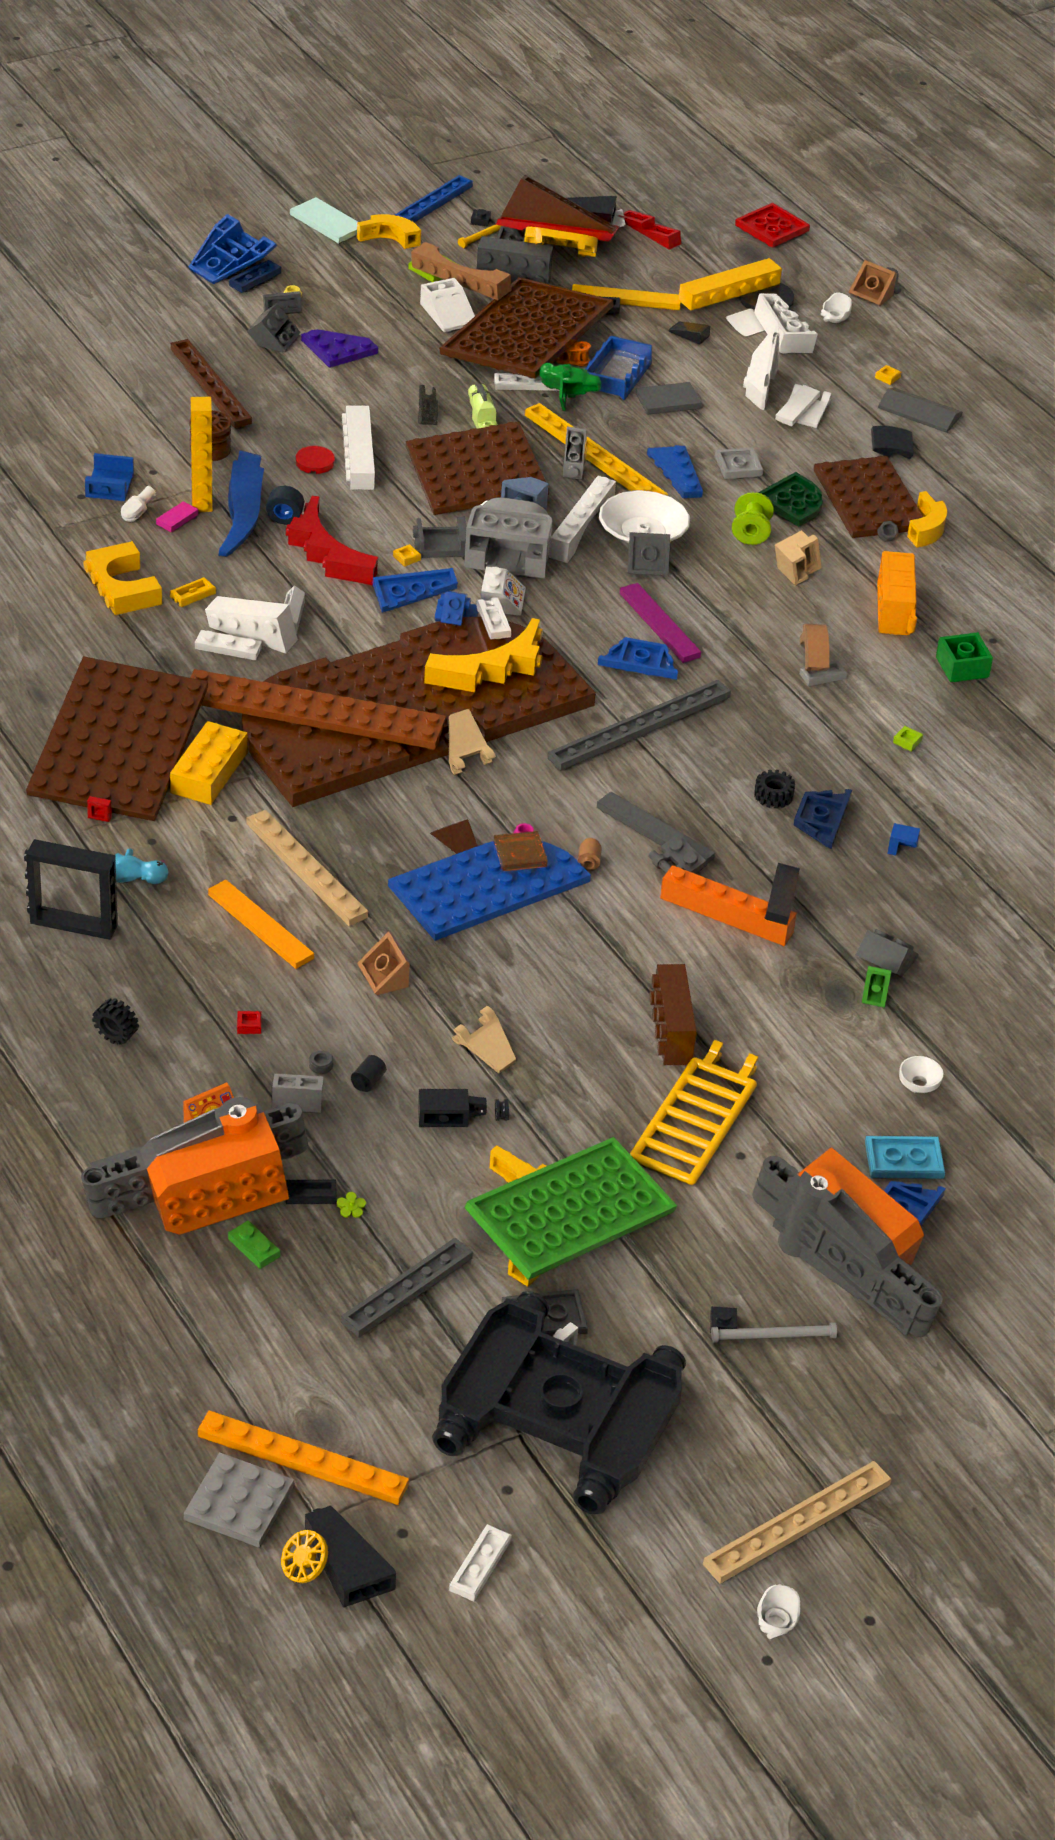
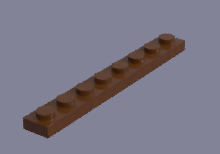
[170,339,252,428]

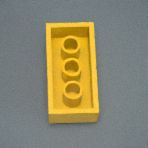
[170,721,247,805]

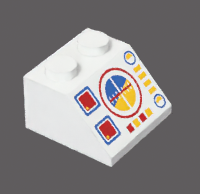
[481,567,526,616]

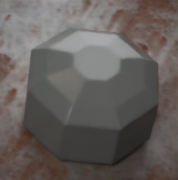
[877,521,898,542]

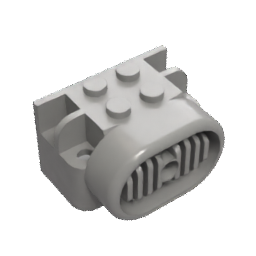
[464,498,552,579]

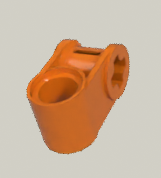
[555,341,591,366]

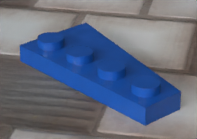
[372,568,458,613]

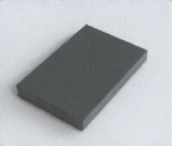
[636,382,702,415]
[502,1289,588,1337]

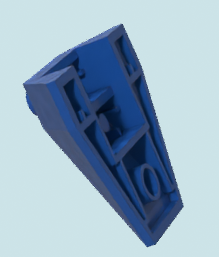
[188,214,277,284]

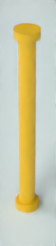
[458,224,501,248]

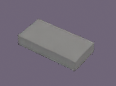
[799,661,847,686]

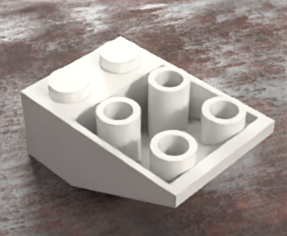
[420,278,475,332]

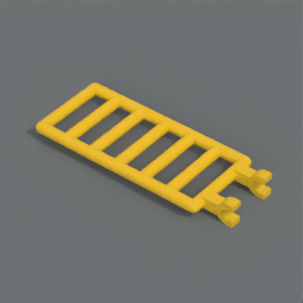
[630,1040,758,1185]

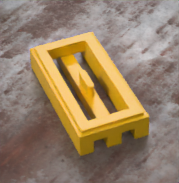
[170,577,216,607]

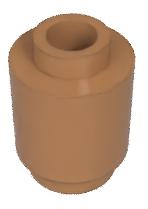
[578,838,602,871]

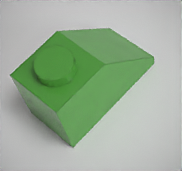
[862,966,892,1008]

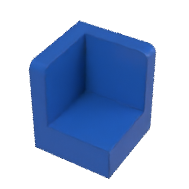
[887,823,920,855]

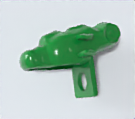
[540,363,602,411]

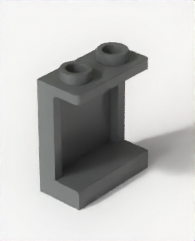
[413,516,467,558]

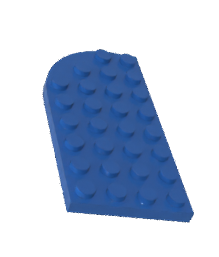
[388,838,591,941]

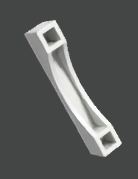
[549,476,616,563]

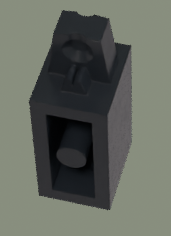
[418,1089,487,1127]

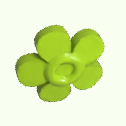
[337,1192,366,1218]

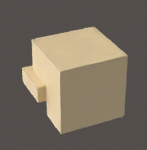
[775,530,822,586]

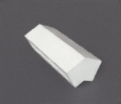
[284,585,305,634]

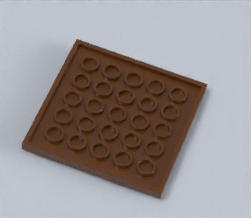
[406,421,549,515]

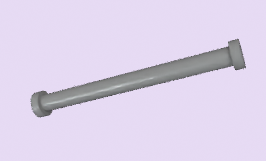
[711,1322,837,1343]

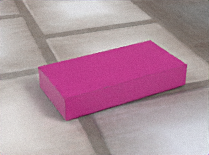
[156,501,198,532]

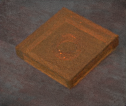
[493,831,548,871]

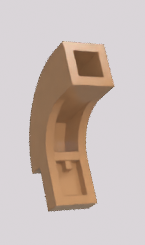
[800,624,829,671]

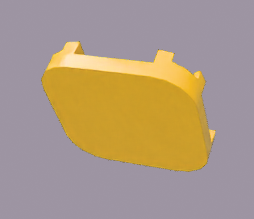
[524,227,598,257]

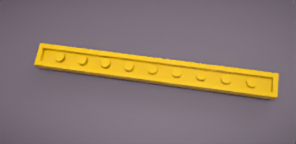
[525,403,668,496]

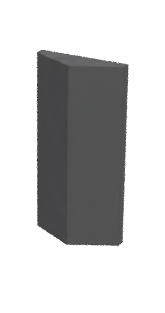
[878,388,963,433]

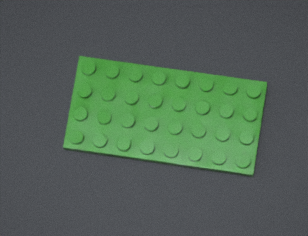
[464,1137,677,1280]

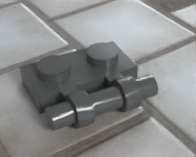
[649,834,707,874]

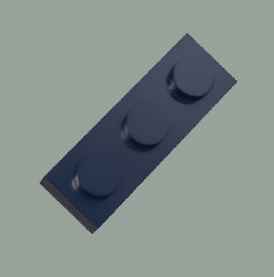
[229,260,281,293]

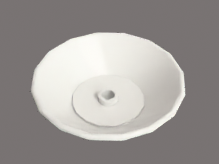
[599,490,690,543]

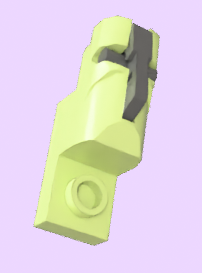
[468,384,498,428]

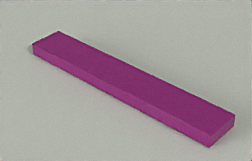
[619,583,701,663]

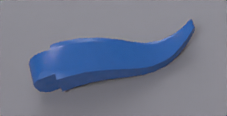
[218,450,264,557]

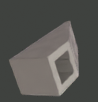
[563,426,587,480]

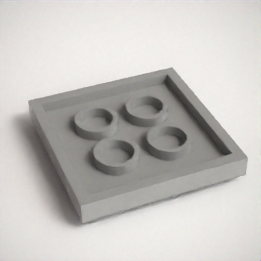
[184,1452,294,1548]

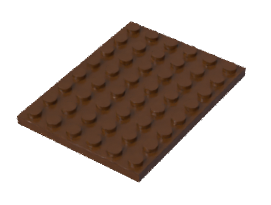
[439,277,613,379]
[26,656,208,822]

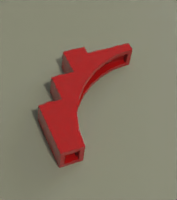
[285,495,378,585]

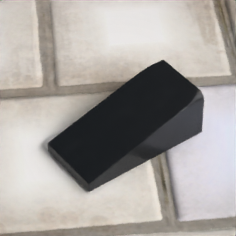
[669,321,711,345]

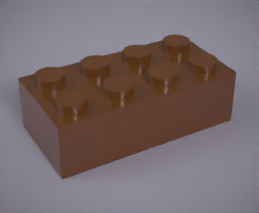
[650,964,696,1065]

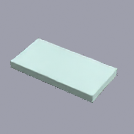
[290,197,358,243]

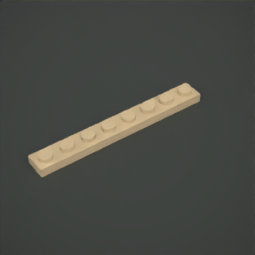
[247,810,368,926]
[703,1461,891,1584]

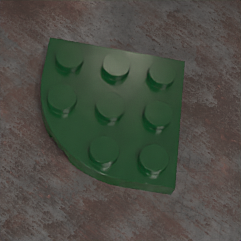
[758,472,823,527]

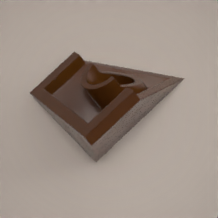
[430,819,478,854]

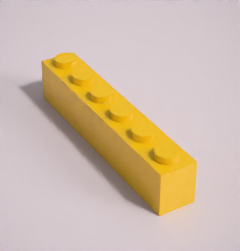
[678,258,782,311]
[190,397,212,512]

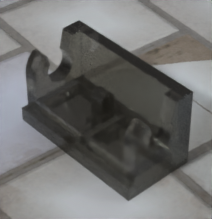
[418,385,438,425]

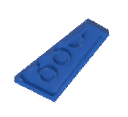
[647,445,703,499]

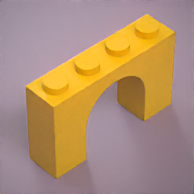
[83,541,162,615]

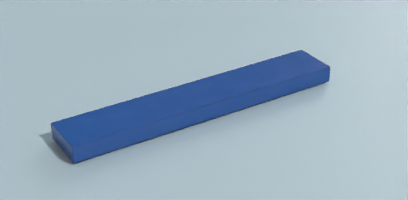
[395,175,473,223]

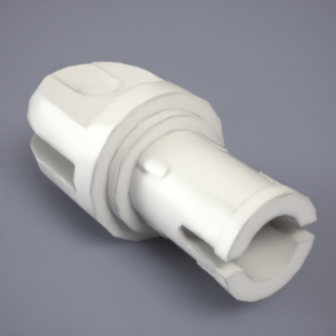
[121,486,156,522]

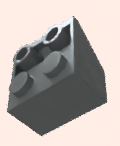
[247,303,301,352]
[856,929,919,976]

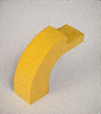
[357,214,421,249]
[907,491,947,548]

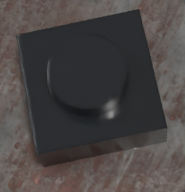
[471,209,491,227]
[710,1306,737,1333]

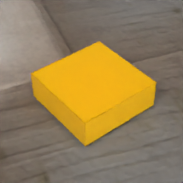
[875,365,902,385]
[393,544,421,567]

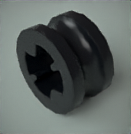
[495,1099,509,1121]

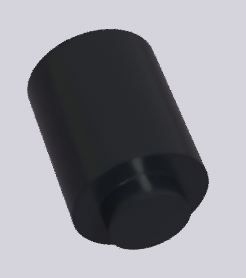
[351,1055,387,1092]

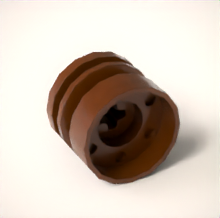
[189,410,231,461]

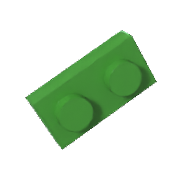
[228,1220,280,1269]

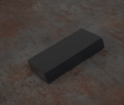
[286,1179,337,1204]

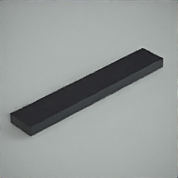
[765,863,800,925]

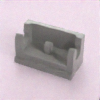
[272,1074,323,1113]

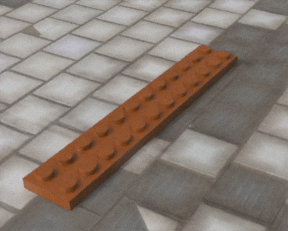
[190,669,446,749]

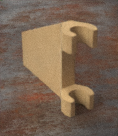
[449,709,496,775]
[452,1006,516,1073]

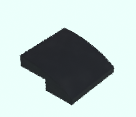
[871,426,914,459]

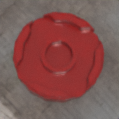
[295,446,335,474]

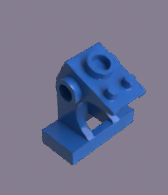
[435,591,479,626]

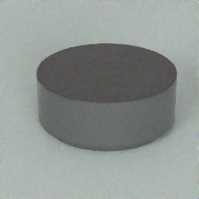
[309,1051,333,1074]

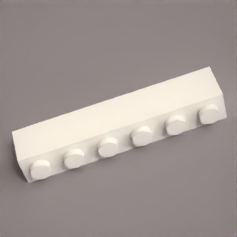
[342,406,375,490]

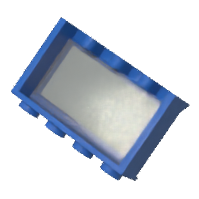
[586,336,652,400]

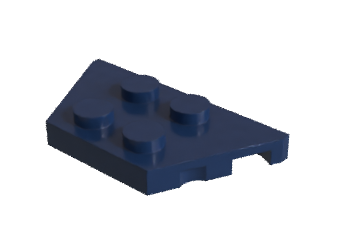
[793,789,852,849]

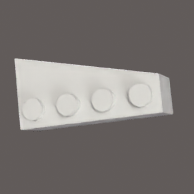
[754,294,818,354]
[205,596,298,654]

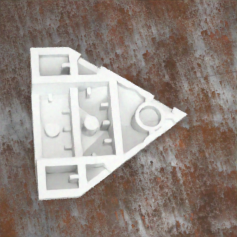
[743,325,780,410]

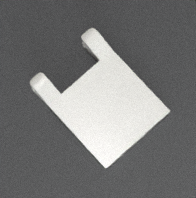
[788,384,831,428]

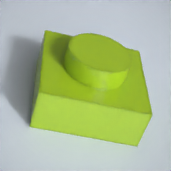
[893,726,923,752]

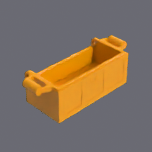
[877,551,917,635]

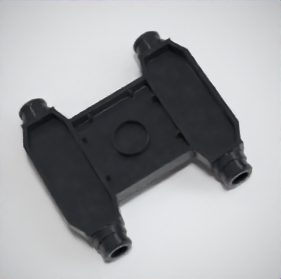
[432,1291,686,1515]

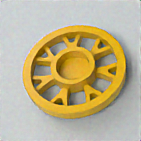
[281,1530,328,1583]

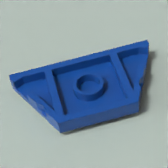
[598,637,678,680]
[884,1181,946,1226]

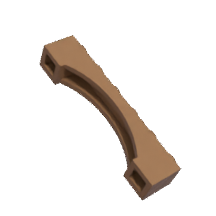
[411,242,511,300]

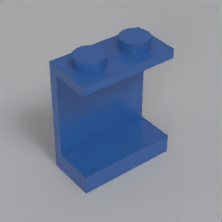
[85,453,134,501]

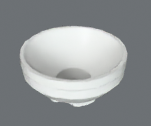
[899,1056,943,1093]

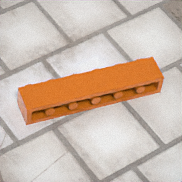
[660,865,797,946]

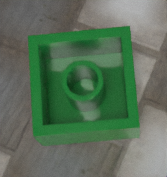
[936,632,993,682]

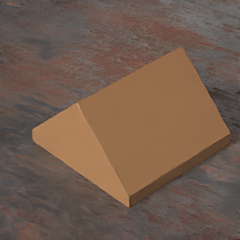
[849,260,897,306]
[357,931,410,995]

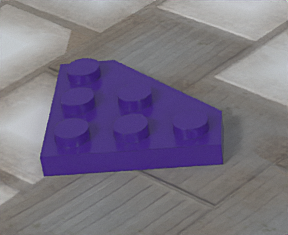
[301,329,378,368]

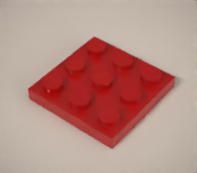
[735,203,810,248]

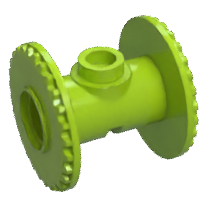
[732,492,774,545]

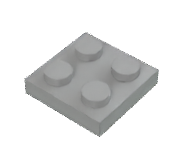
[715,447,763,479]

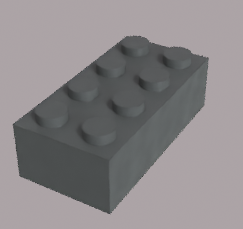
[477,236,553,284]

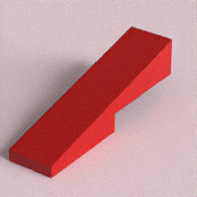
[617,210,681,250]

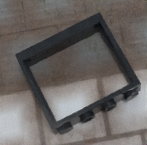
[24,839,118,940]

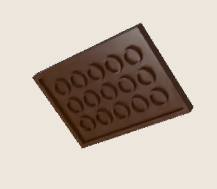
[813,456,923,538]

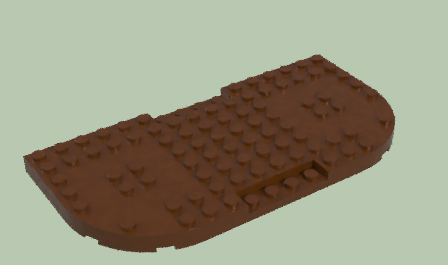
[242,617,596,807]

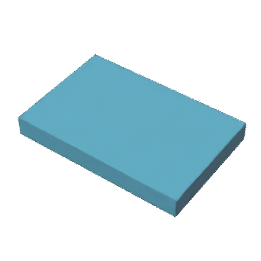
[865,1136,945,1179]

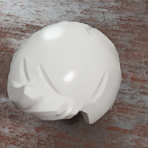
[821,293,852,323]
[757,1584,800,1639]

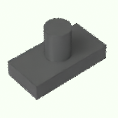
[263,291,302,313]

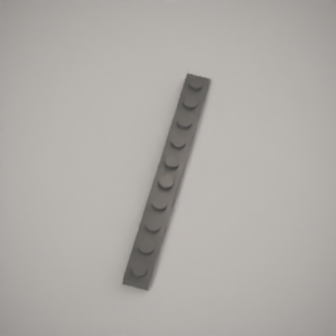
[548,680,731,771]

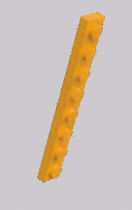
[197,1410,409,1505]

